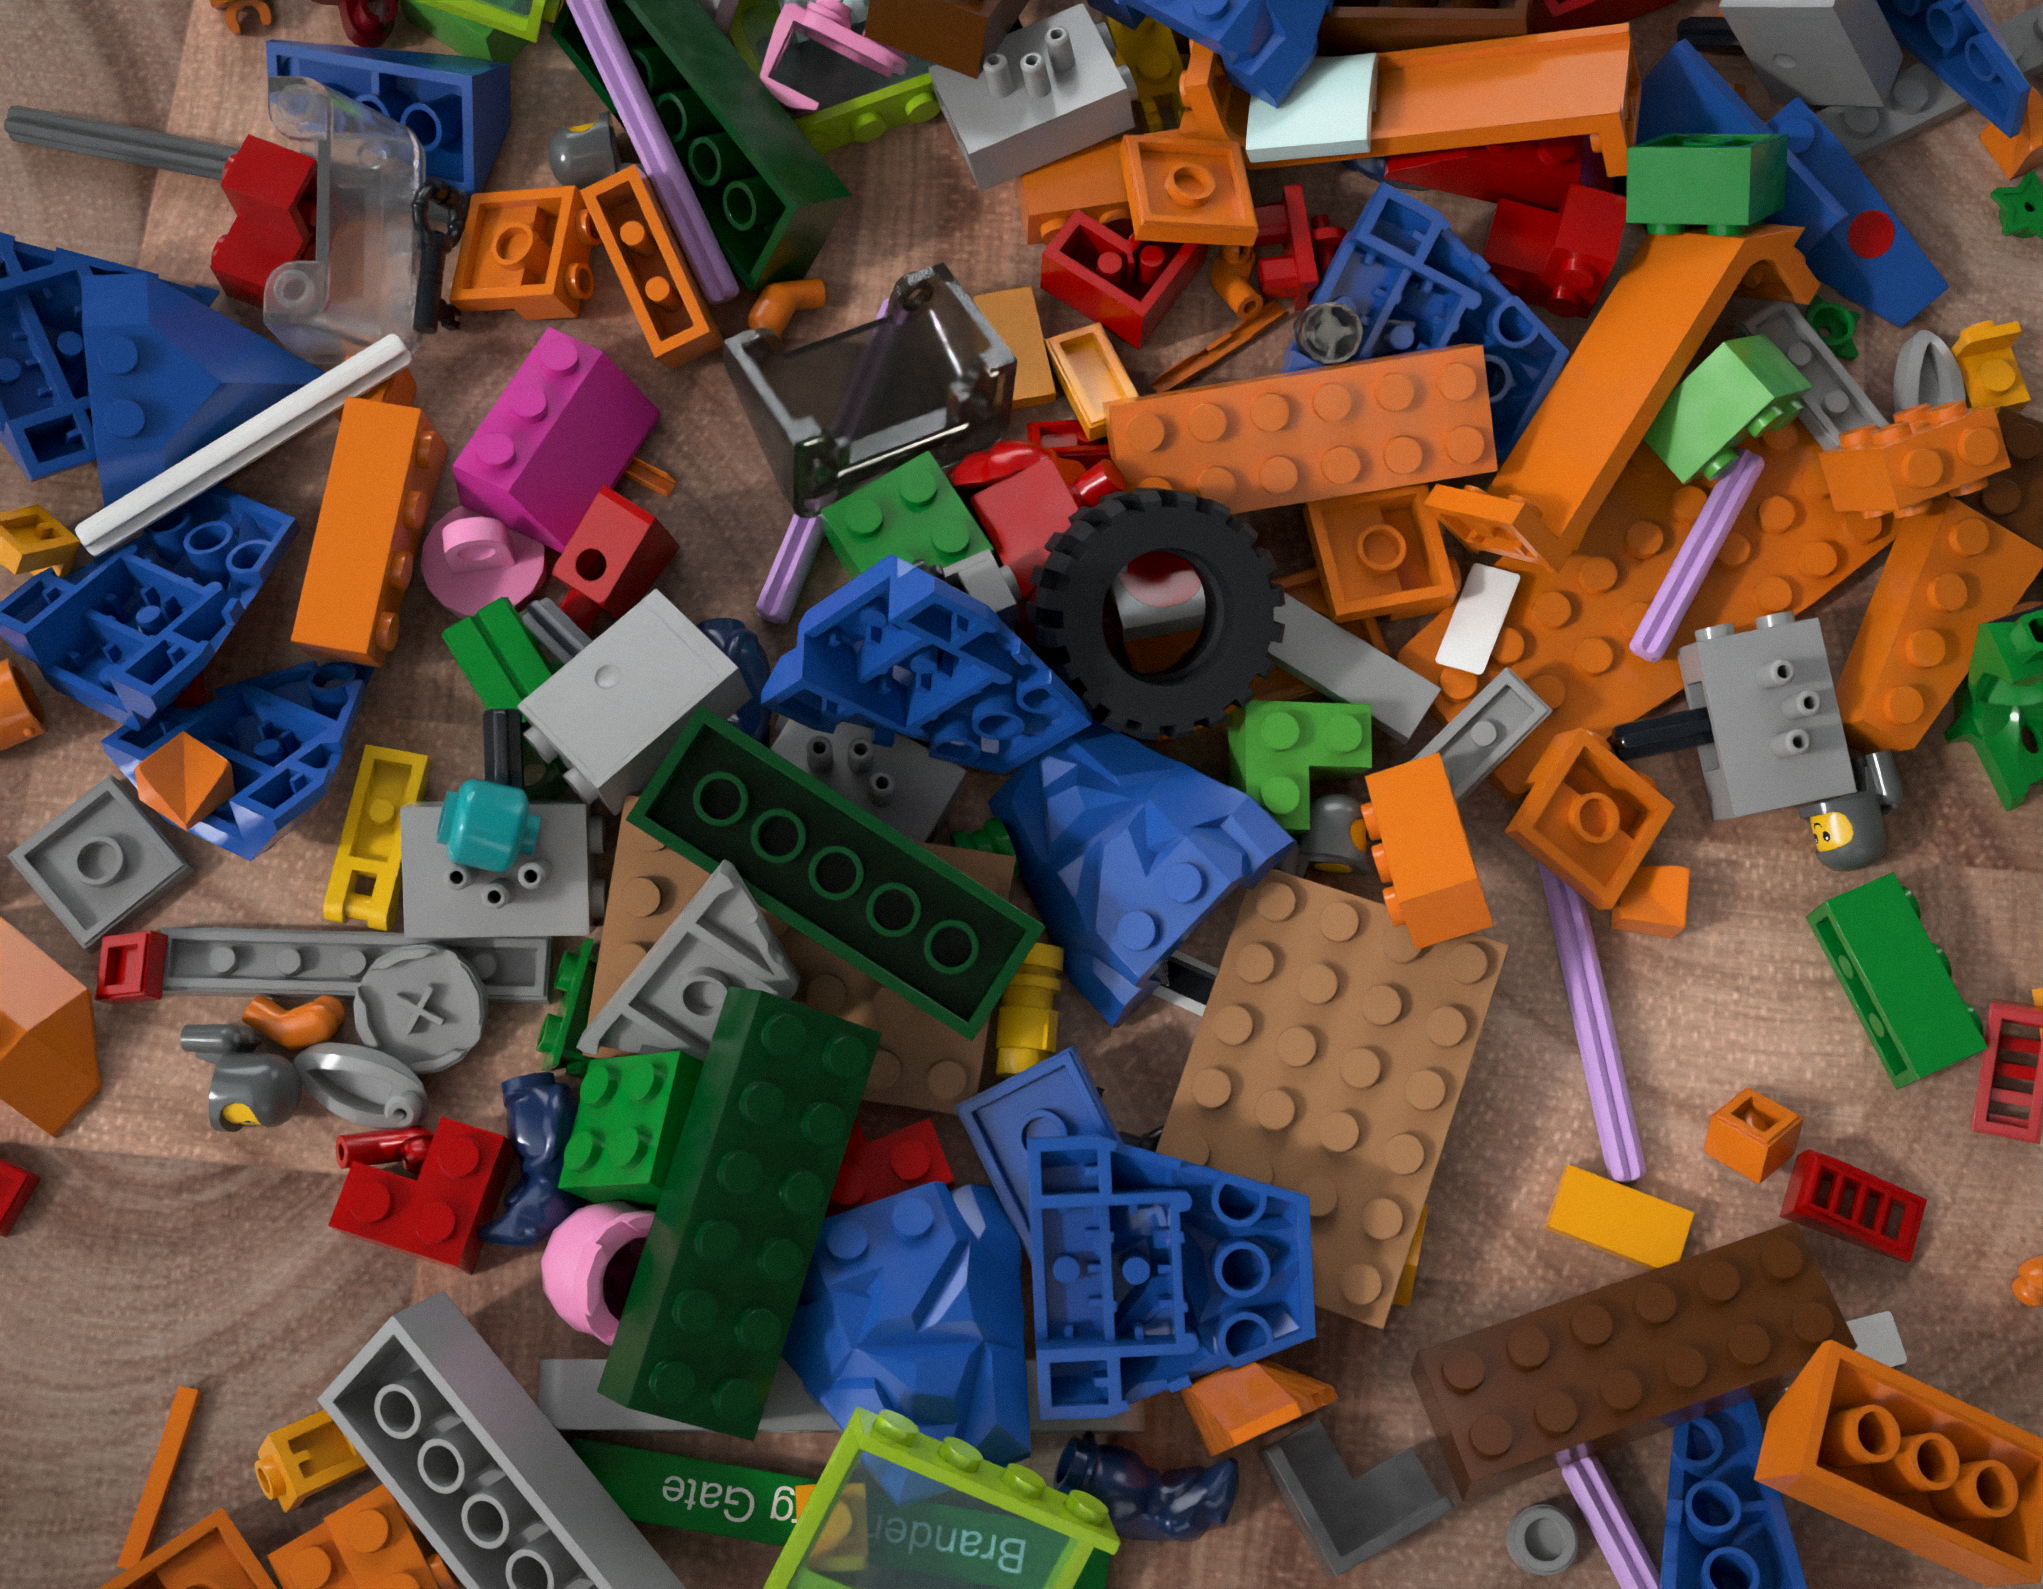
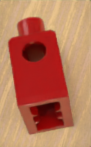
[552,484,680,634]

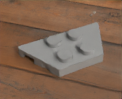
[577,859,801,1062]

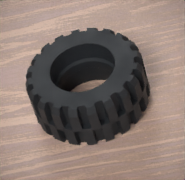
[1026,488,1286,740]

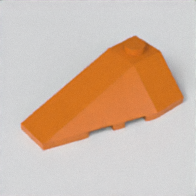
[1178,1358,1339,1459]

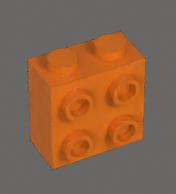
[1818,400,2011,519]

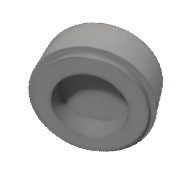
[1505,1504,1579,1576]

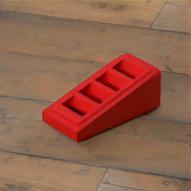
[1971,999,2043,1144]
[1779,1149,1927,1263]

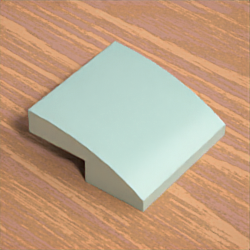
[1246,53,1378,163]

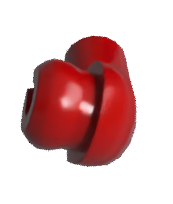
[335,1125,434,1173]

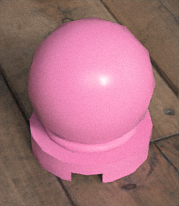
[541,1201,655,1346]

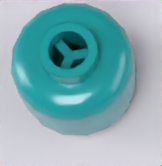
[436,779,540,873]

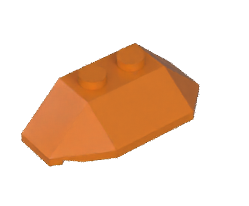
[0,916,102,1138]

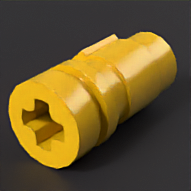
[996,943,1064,1078]

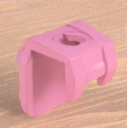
[760,0,908,116]

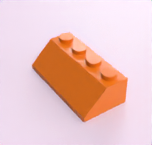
[1754,1340,2043,1587]

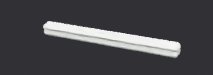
[75,334,413,557]

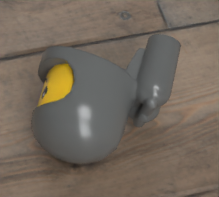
[548,111,648,190]
[1798,749,1904,872]
[1272,793,1374,879]
[180,1024,302,1132]

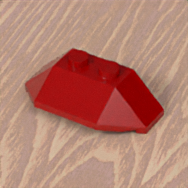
[1384,134,1614,213]

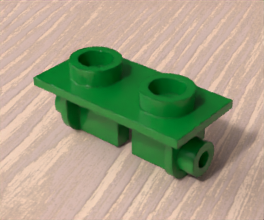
[536,938,600,1079]

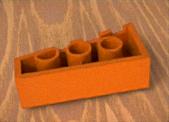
[291,396,449,668]
[1835,497,2043,755]

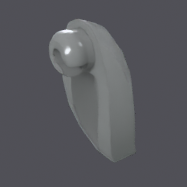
[1893,330,1966,413]
[294,1042,430,1129]

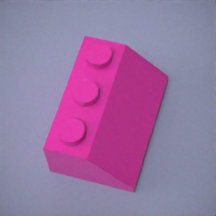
[452,326,660,553]

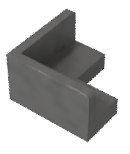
[1257,1419,1455,1577]

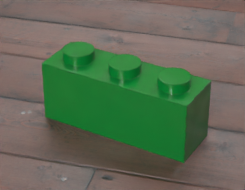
[1806,872,1988,1090]

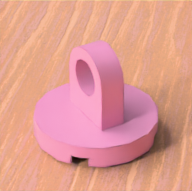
[421,506,548,619]

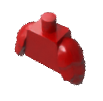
[944,440,1127,650]

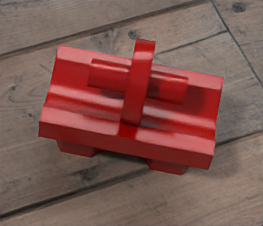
[1254,184,1348,311]

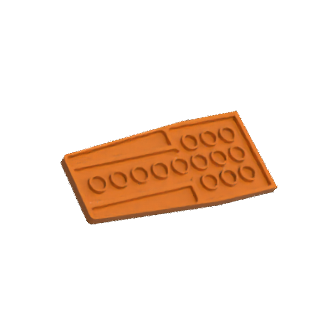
[1395,417,1947,801]

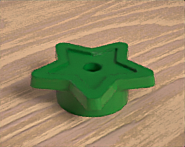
[1990,171,2043,239]
[1804,295,1860,361]

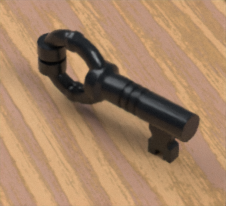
[411,176,465,334]

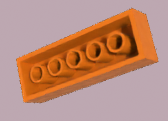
[1102,343,1498,514]

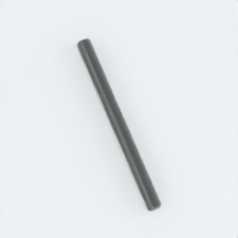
[4,105,470,224]

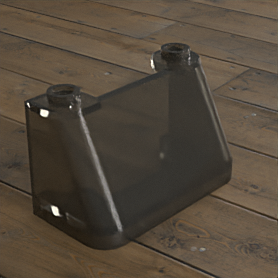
[723,262,1018,519]

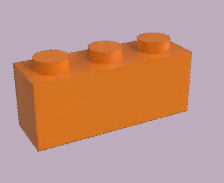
[1015,129,1185,245]
[580,164,725,370]
[1360,752,1494,950]

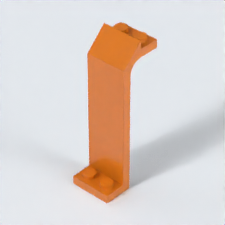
[1178,23,1642,177]
[1423,223,1821,574]

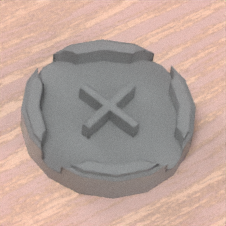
[353,942,489,1075]

